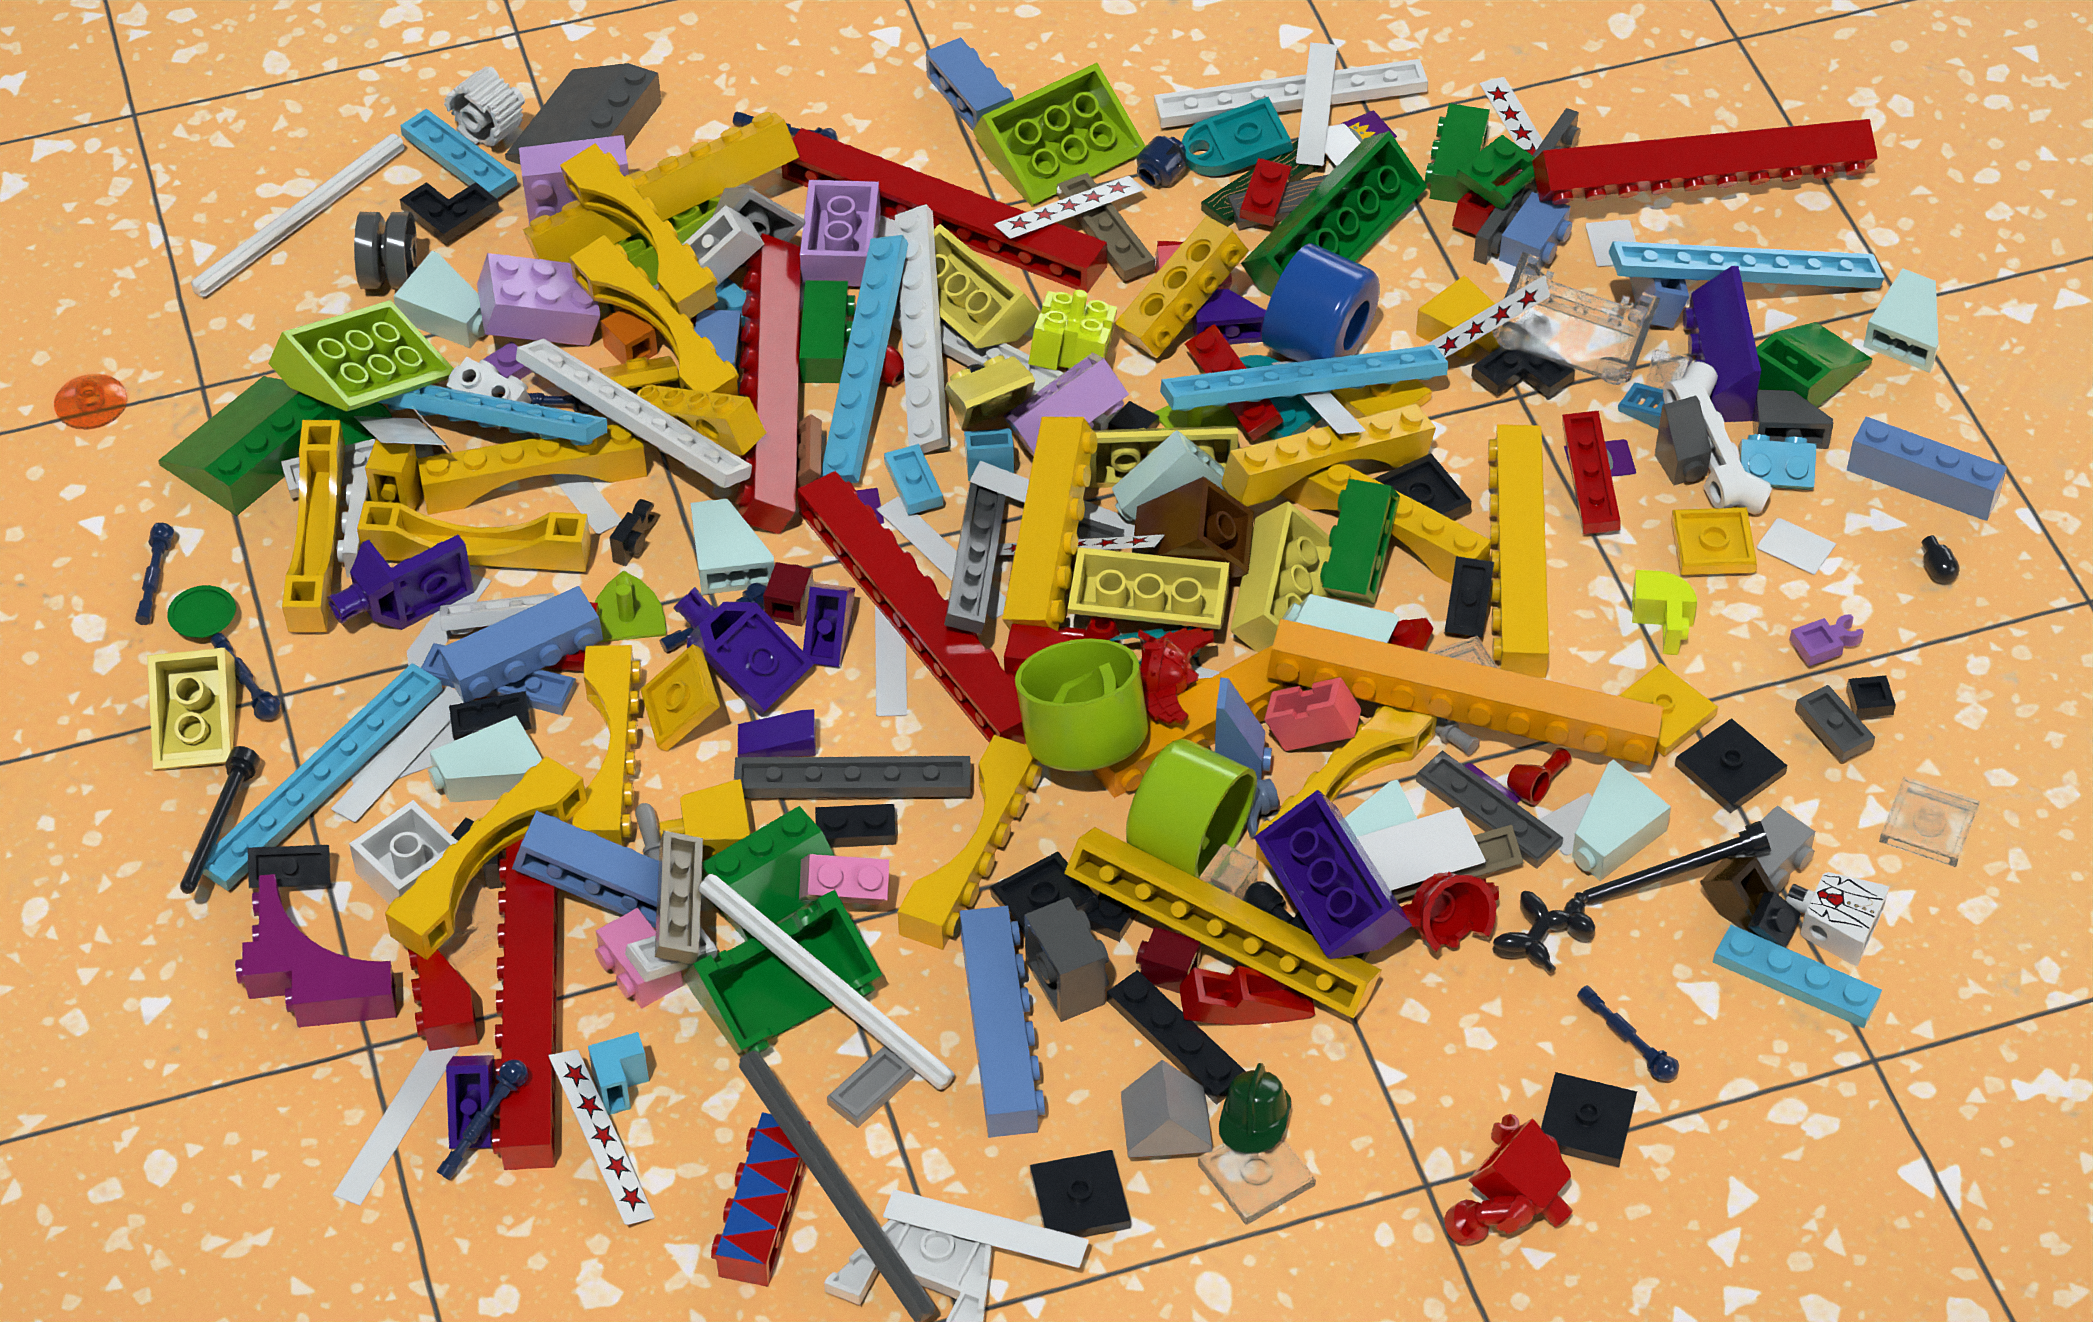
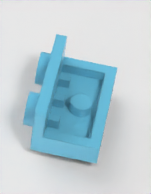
[1738,434,1817,490]

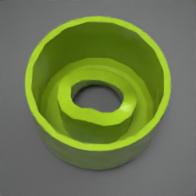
[1015,639,1148,771]
[1126,739,1257,882]

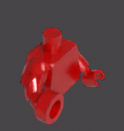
[1444,1114,1573,1246]

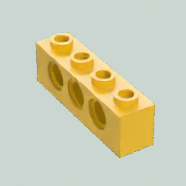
[1114,216,1249,358]
[637,385,766,455]

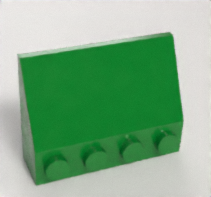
[158,376,337,516]

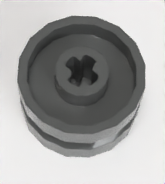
[354,212,417,289]

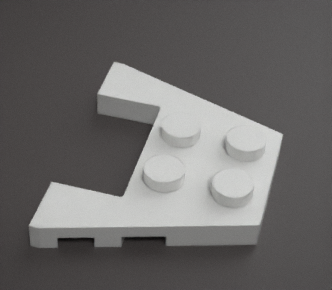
[824,1219,993,1322]

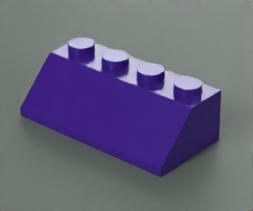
[1683,266,1761,422]
[1254,790,1412,959]

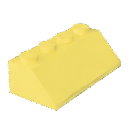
[934,224,1040,349]
[1089,426,1238,488]
[1230,501,1331,652]
[1068,547,1229,629]

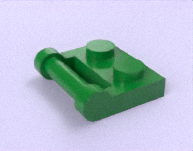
[1456,135,1537,209]

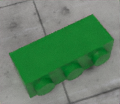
[1425,103,1490,203]
[799,280,856,383]
[1320,479,1400,604]

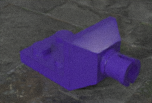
[327,535,474,630]
[673,587,815,716]

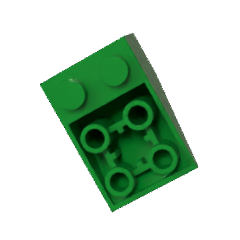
[1756,322,1873,407]

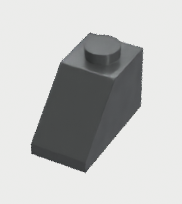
[1752,390,1833,449]
[1654,395,1711,486]

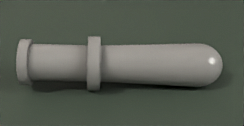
[1435,717,1479,755]
[635,803,661,861]

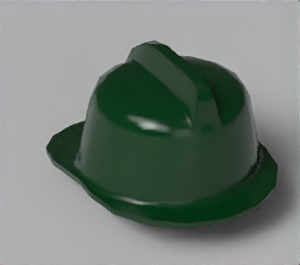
[1219,1063,1291,1154]

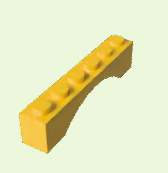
[560,143,718,319]
[570,235,739,396]
[1221,404,1436,506]
[282,420,346,632]
[417,424,647,515]
[1280,462,1491,584]
[357,501,592,572]
[572,645,641,846]
[1255,704,1437,869]
[897,735,1042,950]
[385,756,587,960]

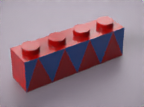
[711,1112,811,1287]

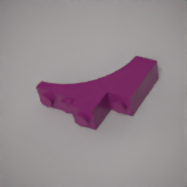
[235,874,397,1028]

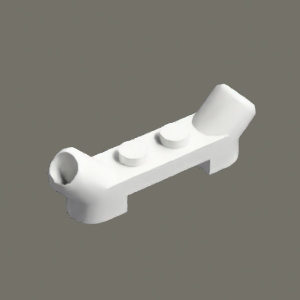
[1663,362,1772,515]

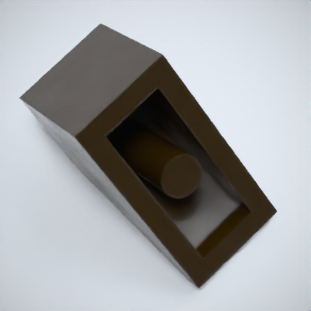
[1700,856,1779,937]

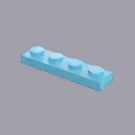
[400,108,517,198]
[1713,924,1882,1028]

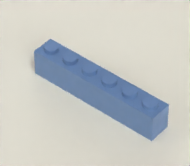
[960,906,1045,1138]

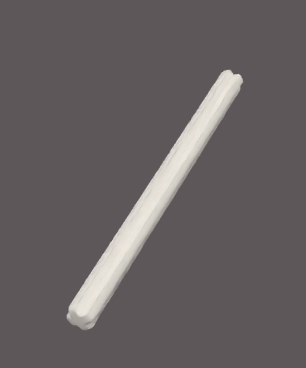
[191,133,405,298]
[699,874,955,1090]

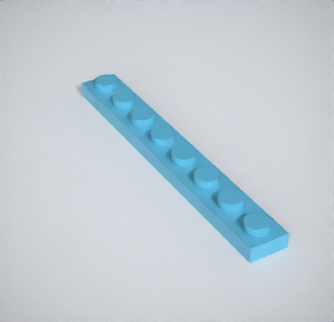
[820,235,908,483]
[1608,241,1884,288]
[1160,345,1448,411]
[379,385,607,445]
[203,663,443,891]

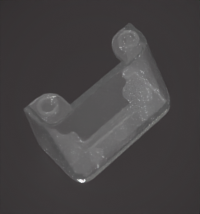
[1493,252,1660,385]

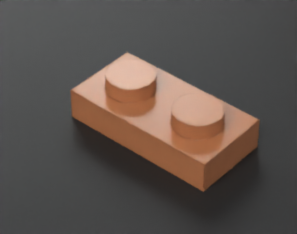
[796,414,822,493]

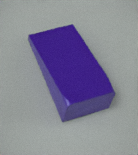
[737,709,816,757]

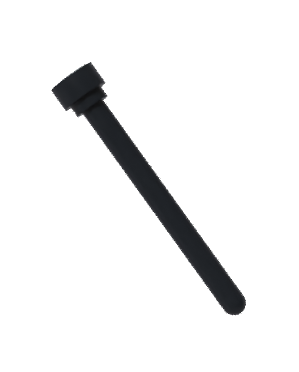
[180,746,260,894]
[1583,821,1771,905]

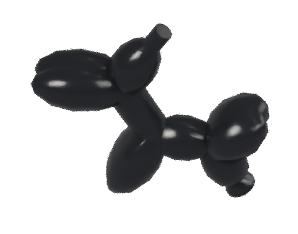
[1492,890,1596,973]

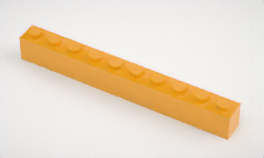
[1266,618,1664,766]

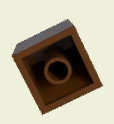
[1132,476,1254,578]

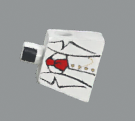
[1786,872,1889,967]

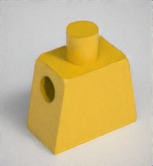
[1416,275,1506,358]
[659,779,750,862]

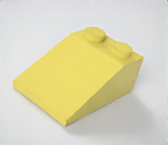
[945,355,1035,430]
[147,648,236,770]

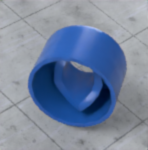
[1262,243,1380,362]

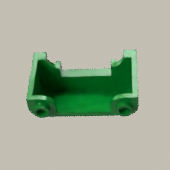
[683,889,883,1055]

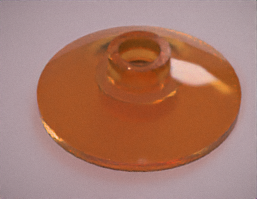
[54,374,127,430]

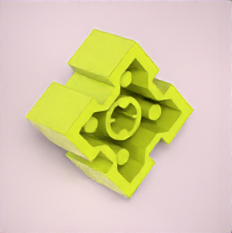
[1028,290,1118,370]

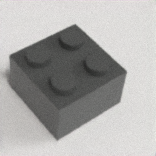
[1025,897,1109,1022]

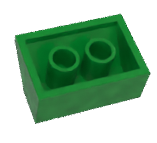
[702,806,834,941]

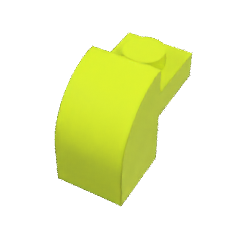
[1632,570,1697,655]

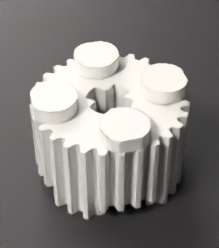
[444,67,525,147]

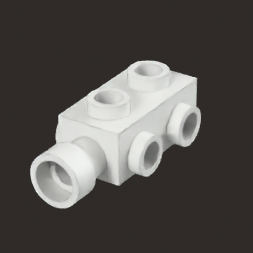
[446,356,539,437]

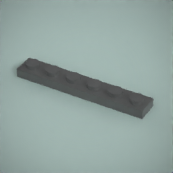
[1473,108,1581,265]
[944,474,1006,634]
[734,756,971,798]

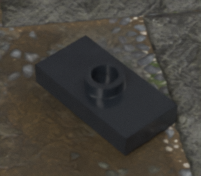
[449,691,532,741]

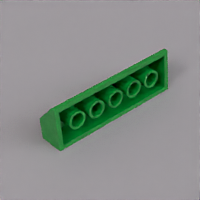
[1241,131,1428,297]

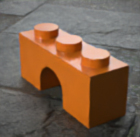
[600,289,715,364]

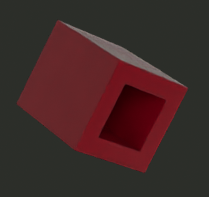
[763,562,814,627]
[1136,927,1201,993]

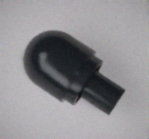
[1921,535,1960,584]
[1245,881,1294,924]

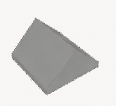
[713,187,805,242]
[1121,1060,1212,1158]

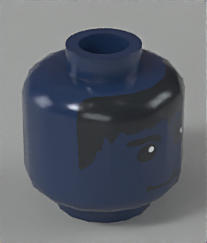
[1136,136,1188,187]

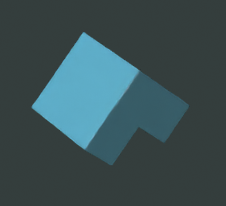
[964,428,1014,481]
[588,1032,649,1115]

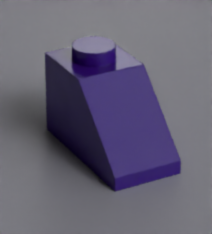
[1191,289,1266,345]
[803,583,855,667]
[446,1055,495,1149]

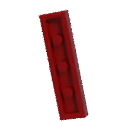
[1184,324,1284,441]
[1562,410,1621,534]

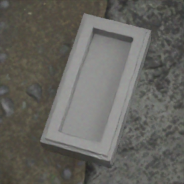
[827,1045,915,1128]

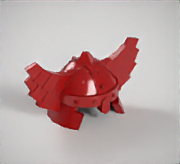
[1138,628,1214,725]
[1400,871,1499,952]

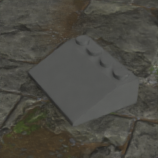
[505,63,662,165]

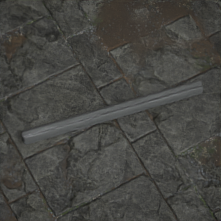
[739,1050,935,1322]

